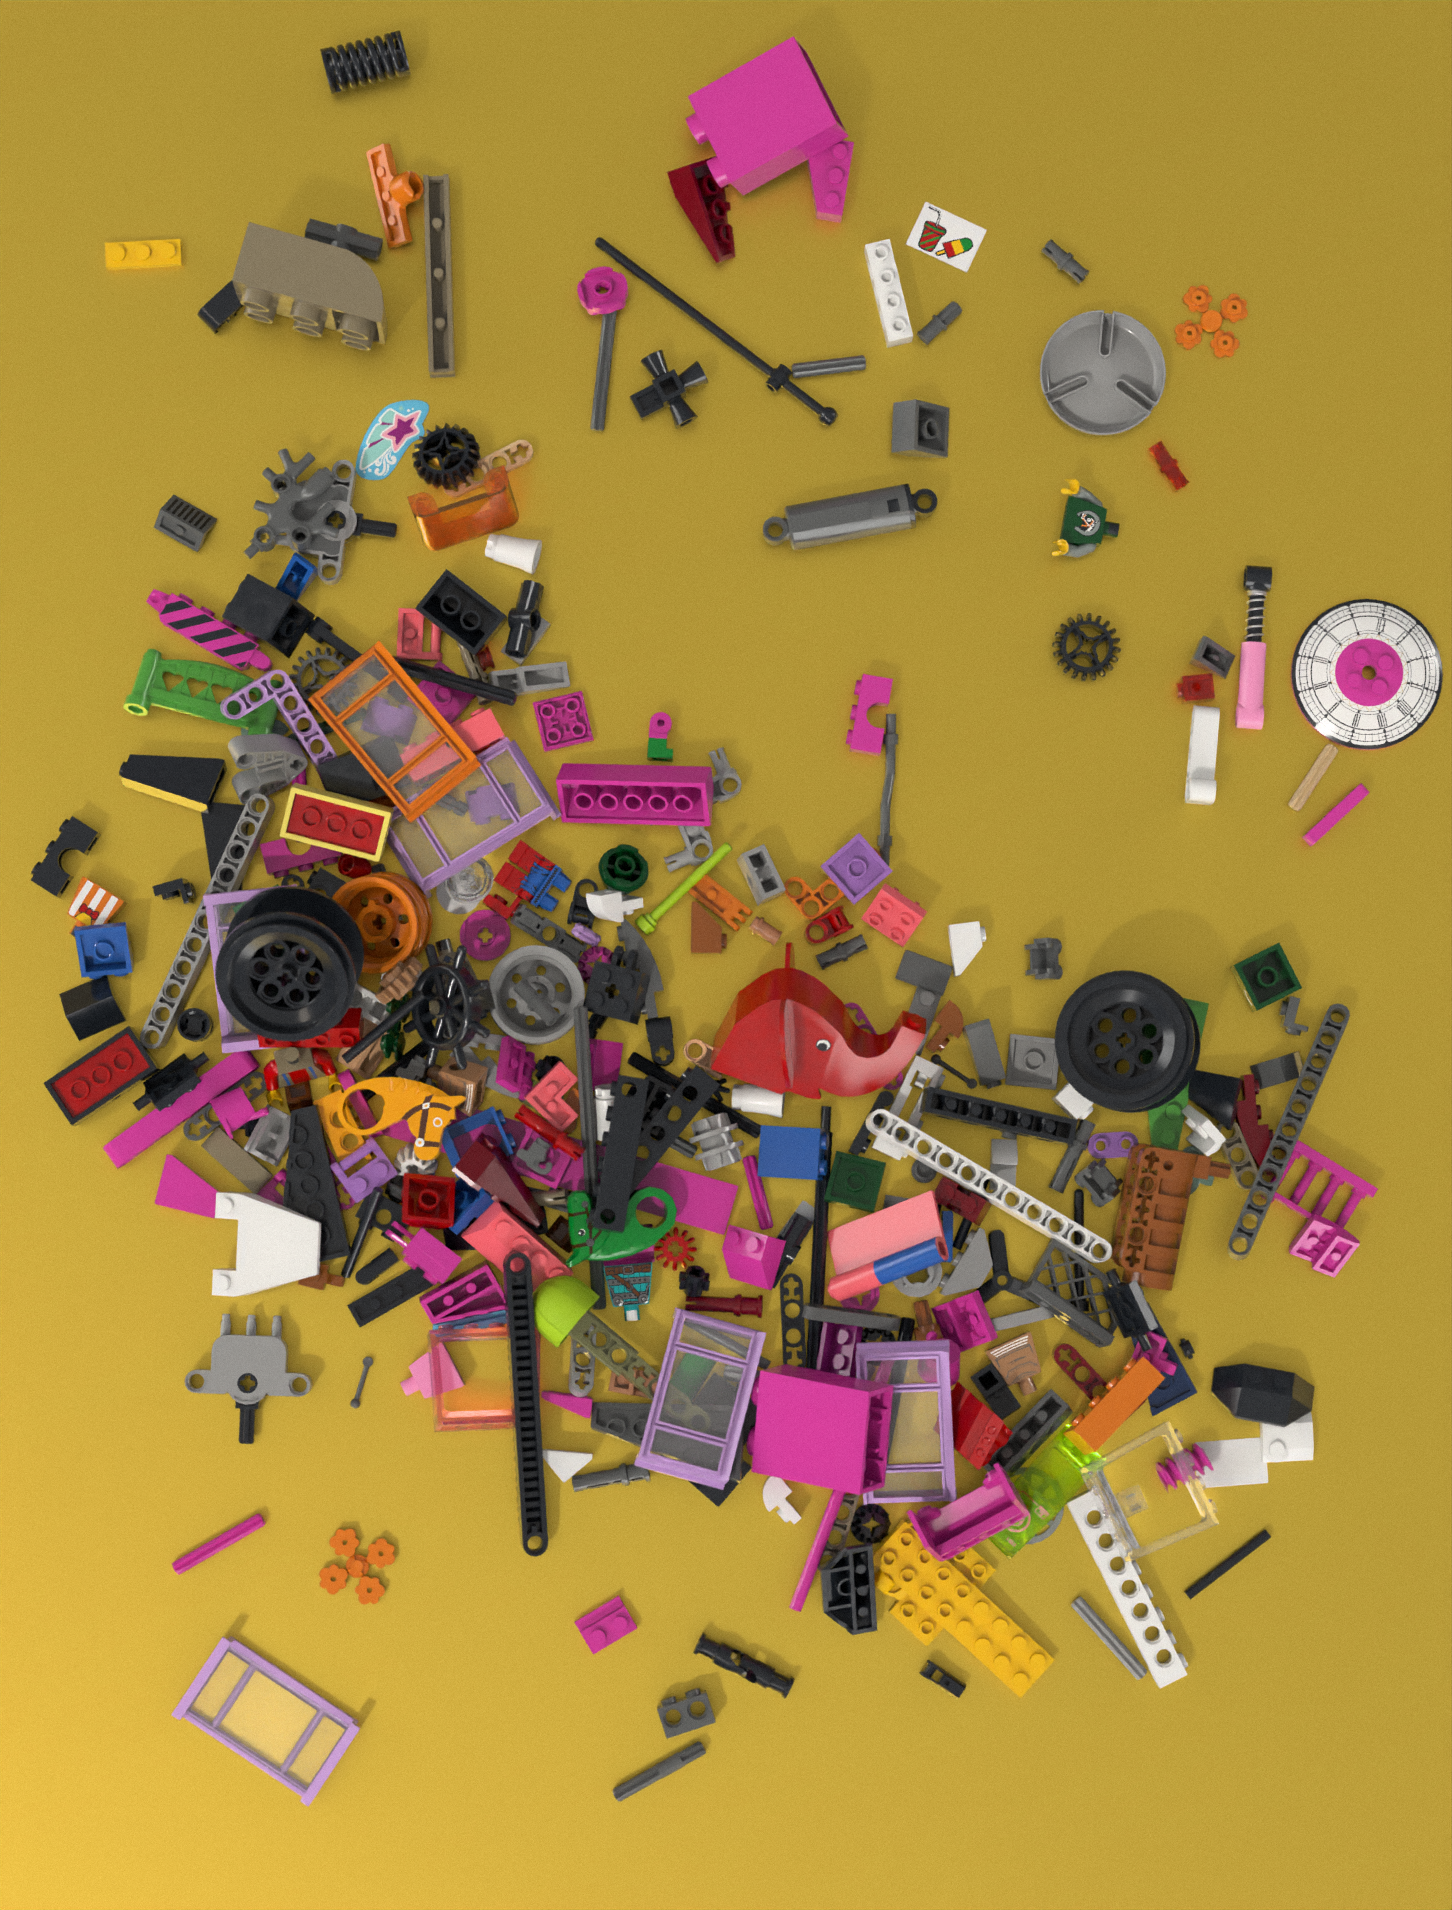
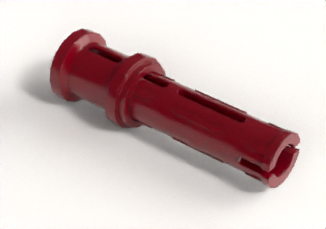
[685,1294,763,1318]

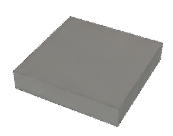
[1005,1034,1059,1090]

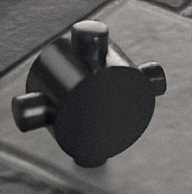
[1179,1338,1195,1359]

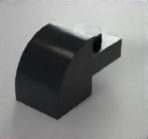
[970,1363,1021,1420]

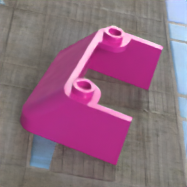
[907,1463,1029,1561]

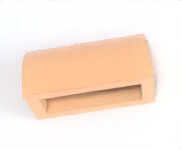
[335,1017,396,1080]

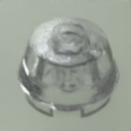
[444,858,494,904]

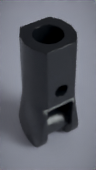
[355,1247,400,1285]
[919,1659,966,1700]

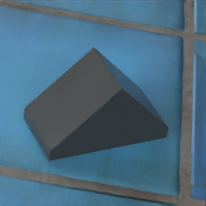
[1189,636,1235,679]
[1250,1051,1303,1090]

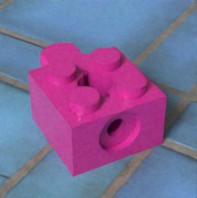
[385,1221,462,1286]

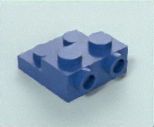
[74,922,134,979]
[449,1178,494,1235]

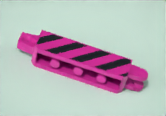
[146,589,273,672]

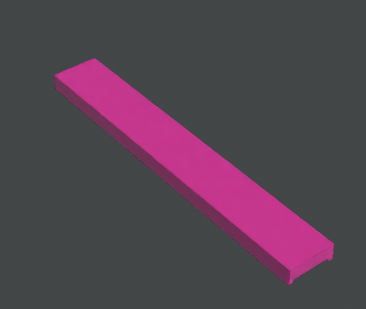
[382,1108,738,1235]

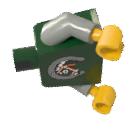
[1052,479,1120,558]

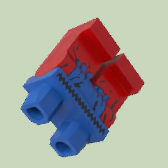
[493,840,572,912]

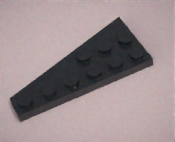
[283,1105,352,1262]

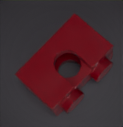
[934,1176,992,1227]

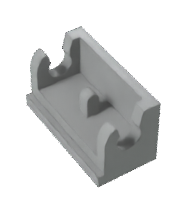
[243,1104,291,1166]

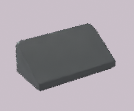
[895,950,953,996]

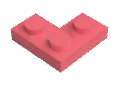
[523,1061,579,1132]

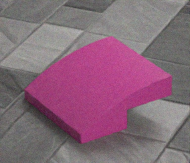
[1289,1213,1360,1278]
[931,1290,998,1352]

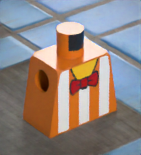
[67,876,127,937]

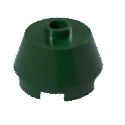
[598,844,649,895]

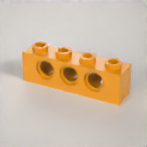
[313,1089,374,1177]

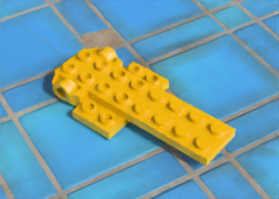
[873,1519,1055,1698]

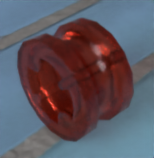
[478,646,495,672]

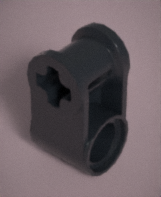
[567,879,599,929]
[645,1016,674,1067]

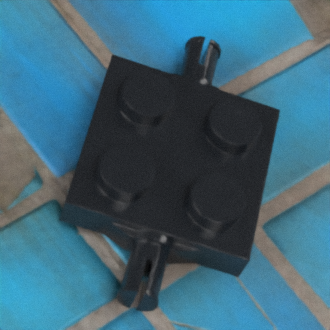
[133,1051,210,1112]
[1102,1268,1158,1352]

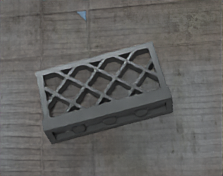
[1019,1239,1118,1348]

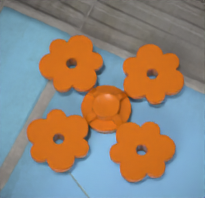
[1175,285,1248,358]
[319,1528,395,1604]

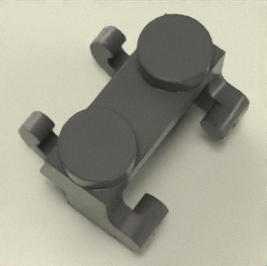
[1024,938,1063,980]
[396,1055,437,1088]
[516,1137,552,1174]
[1074,1158,1123,1207]

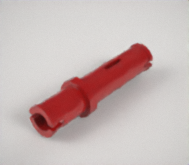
[514,1104,586,1162]

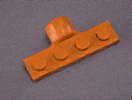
[366,143,424,249]

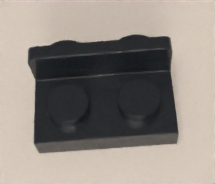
[152,878,197,905]

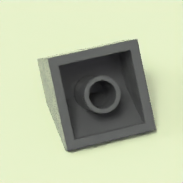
[891,399,949,458]

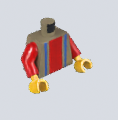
[263,1047,343,1106]

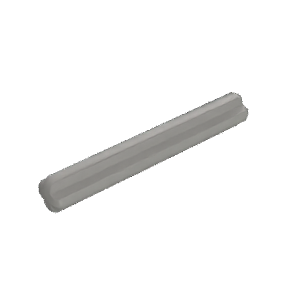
[1071,1597,1147,1680]

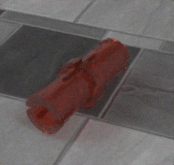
[1148,441,1189,491]

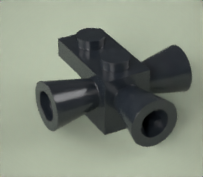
[630,350,708,429]

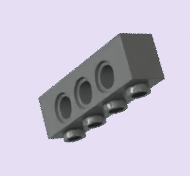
[983,1389,1073,1478]

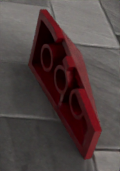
[667,156,735,263]
[452,1133,546,1227]

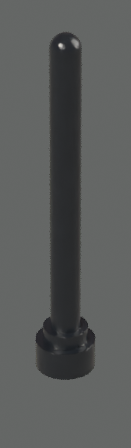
[1069,1189,1089,1312]

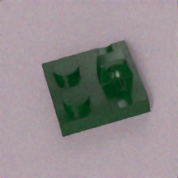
[824,1151,886,1213]

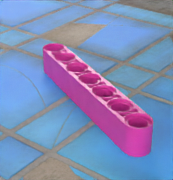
[103,1051,261,1169]

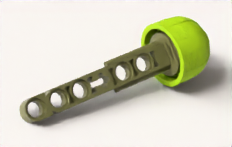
[533,1276,710,1433]

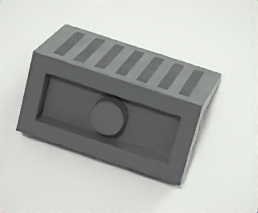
[154,495,217,552]

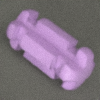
[571,923,601,947]

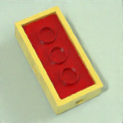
[280,783,394,862]

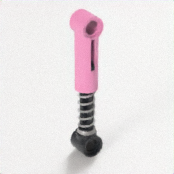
[1235,565,1272,730]

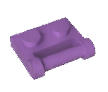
[330,1136,399,1203]

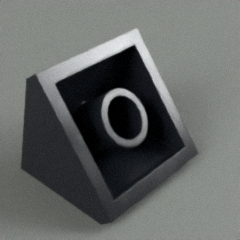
[59,975,127,1041]

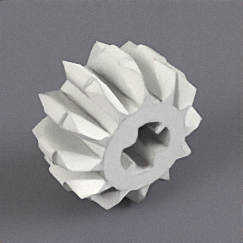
[394,1142,438,1176]

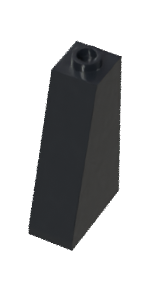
[119,754,227,814]

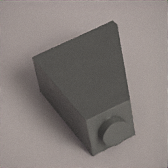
[962,1018,1006,1089]

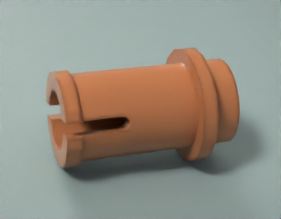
[748,916,782,946]

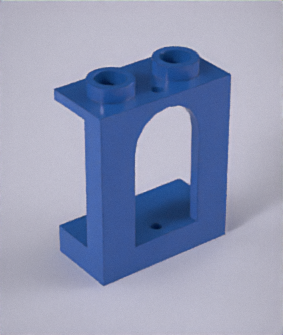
[442,1106,517,1178]

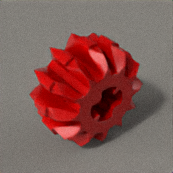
[654,1227,697,1271]

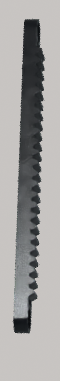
[503,1251,548,1557]

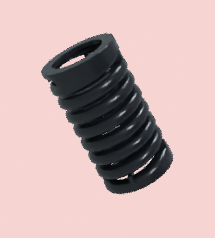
[320,30,411,94]

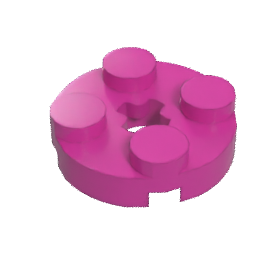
[577,267,628,315]
[460,910,511,961]

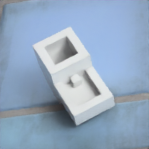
[586,889,643,922]
[762,1476,802,1524]

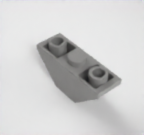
[938,1227,993,1296]

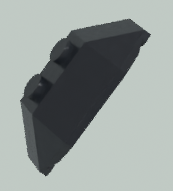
[1211,1363,1315,1427]
[820,1543,877,1635]

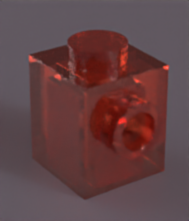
[1176,673,1215,704]

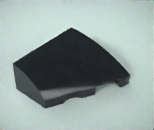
[1188,1070,1242,1130]

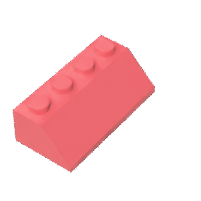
[461,1201,573,1293]

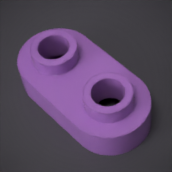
[1087,1132,1138,1159]

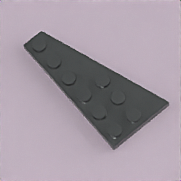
[591,1402,745,1484]

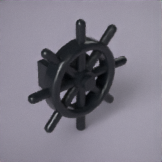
[403,944,496,1070]

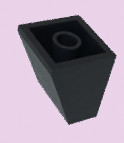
[222,574,315,658]

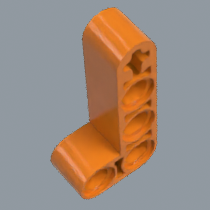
[784,847,881,921]

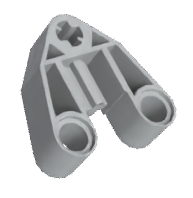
[228,734,308,805]

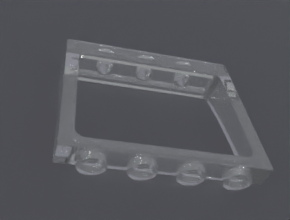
[1079,1421,1219,1562]

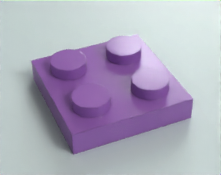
[820,833,892,905]

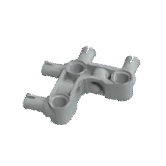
[650,747,742,873]

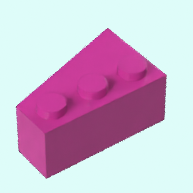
[807,140,854,223]
[419,1260,505,1324]

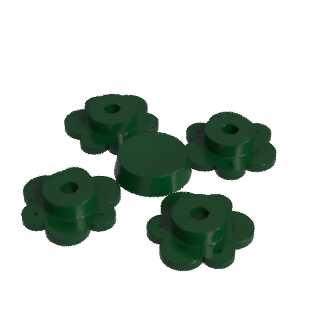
[380,994,410,1061]

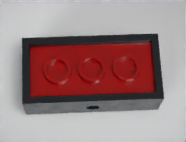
[43,1026,161,1126]

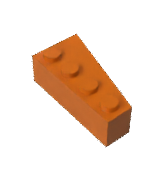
[1063,1357,1165,1455]

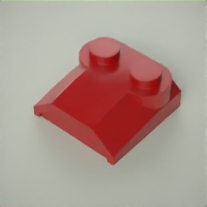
[401,1173,455,1229]

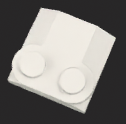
[1259,1412,1314,1463]

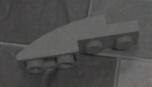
[617,919,664,1019]

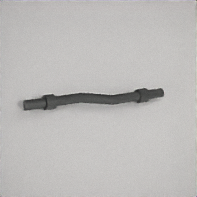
[877,714,898,866]

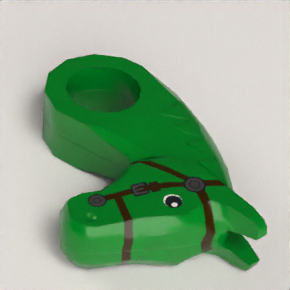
[565,1186,677,1268]

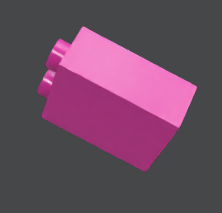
[686,36,848,196]
[747,1364,893,1495]

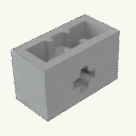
[736,844,786,906]

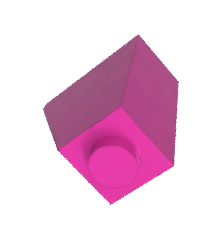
[154,1154,220,1219]

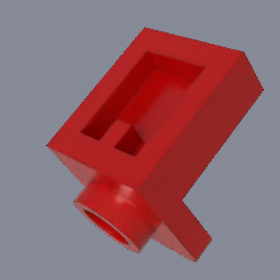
[482,893,523,921]

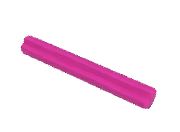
[172,1514,265,1575]

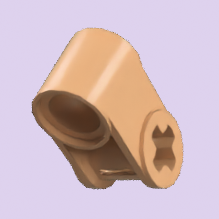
[683,1039,722,1080]

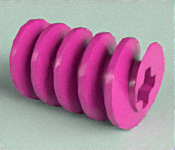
[1155,1443,1214,1493]

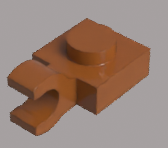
[298,1263,345,1290]

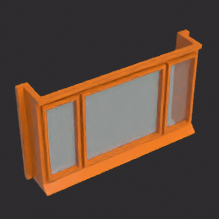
[308,641,482,823]

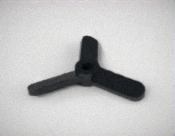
[975,1230,1035,1304]

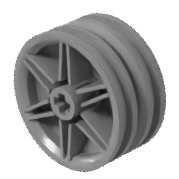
[489,945,585,1045]

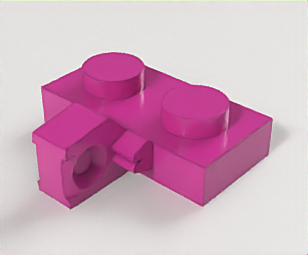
[1131,1331,1178,1376]

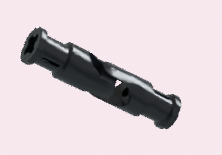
[693,1633,795,1699]

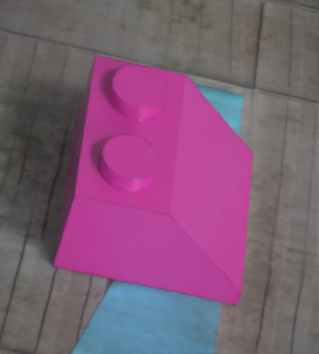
[722,1225,786,1291]

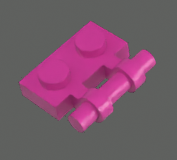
[495,1035,536,1100]

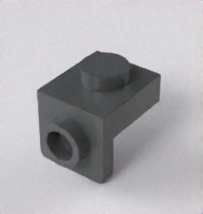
[1279,996,1309,1036]

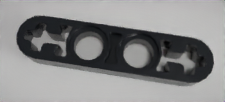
[780,1273,806,1368]

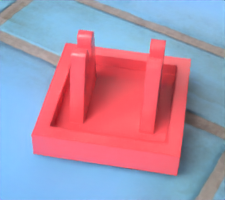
[861,883,927,947]

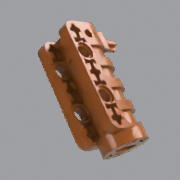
[1110,1143,1231,1291]

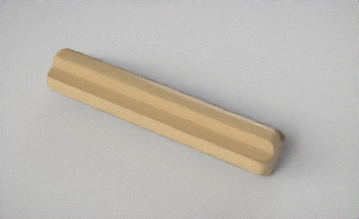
[1288,744,1338,811]

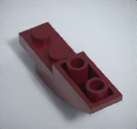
[1235,1074,1276,1176]

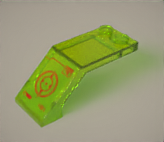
[988,1424,1104,1559]

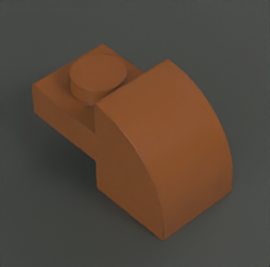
[925,1000,964,1053]

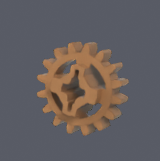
[375,957,423,1005]

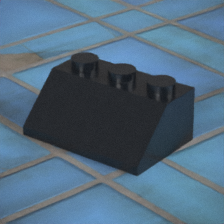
[415,569,507,656]

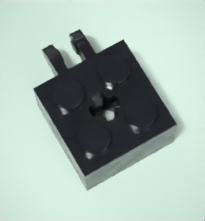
[583,945,650,1025]

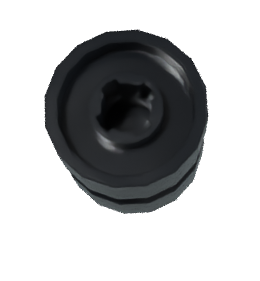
[177,1008,214,1042]

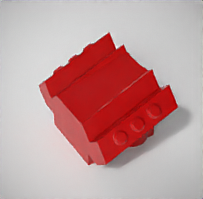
[933,1381,1013,1471]

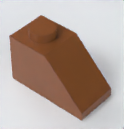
[691,902,727,955]

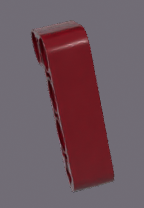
[1052,1343,1147,1421]

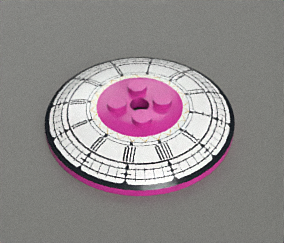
[1291,599,1443,750]

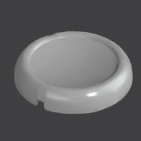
[1040,310,1166,436]

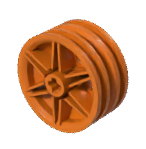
[332,872,433,973]

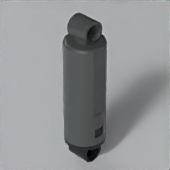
[763,483,937,550]

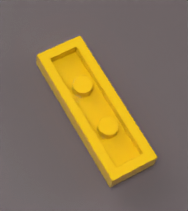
[105,239,183,270]

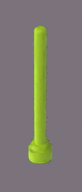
[635,842,732,936]

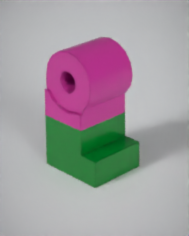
[647,712,673,762]

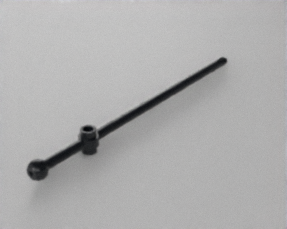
[595,237,838,426]

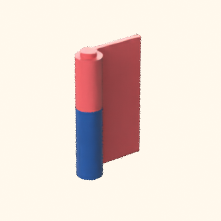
[827,1190,949,1301]

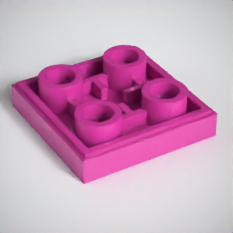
[533,691,594,752]

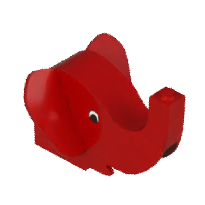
[711,942,926,1099]

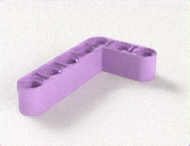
[220,670,337,773]

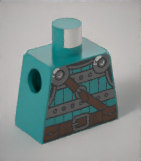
[604,1262,652,1321]

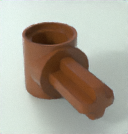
[913,1300,942,1341]

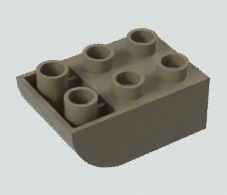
[232,222,387,351]

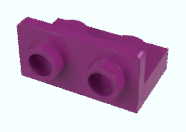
[816,1322,863,1377]

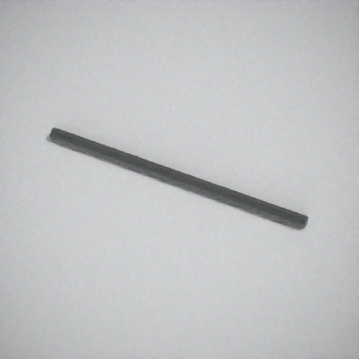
[573,1006,606,1310]

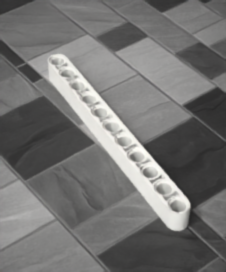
[866,1109,1112,1263]

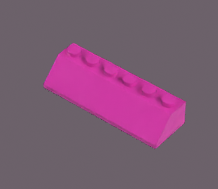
[556,763,714,826]

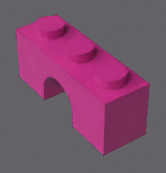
[846,674,893,756]
[260,838,343,879]

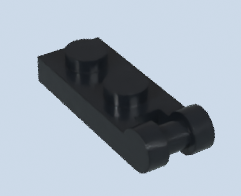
[848,1091,894,1156]

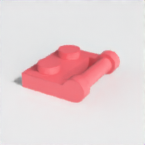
[396,608,443,662]

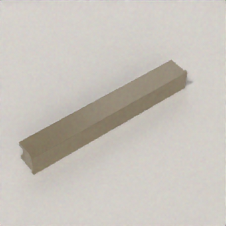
[423,174,455,378]

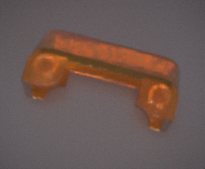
[407,465,519,551]

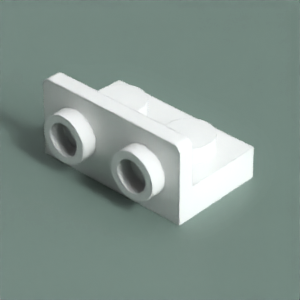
[1181,1104,1226,1157]

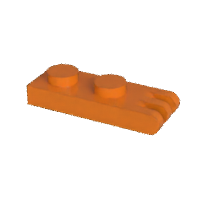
[688,874,753,932]

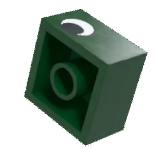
[1230,943,1302,1012]

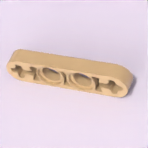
[444,440,533,498]

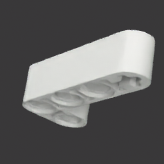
[1185,705,1220,805]

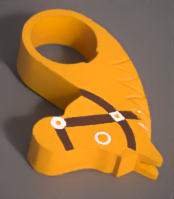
[337,1077,466,1161]

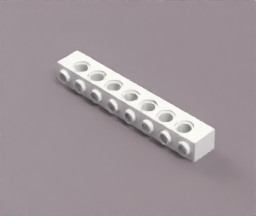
[1065,1488,1188,1688]

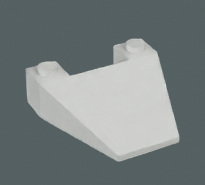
[212,1191,321,1297]

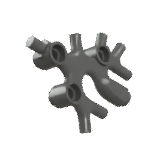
[243,449,340,559]

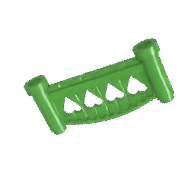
[123,649,282,735]

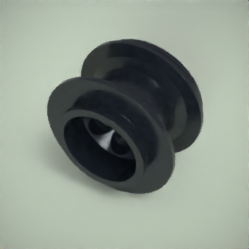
[215,886,364,1041]
[1055,970,1201,1113]

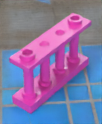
[1260,1135,1378,1228]

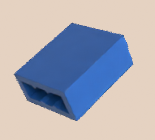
[757,1125,829,1180]

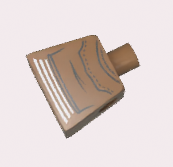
[427,1057,488,1117]
[984,1331,1041,1396]

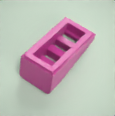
[541,1390,593,1418]

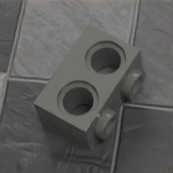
[657,1688,716,1739]

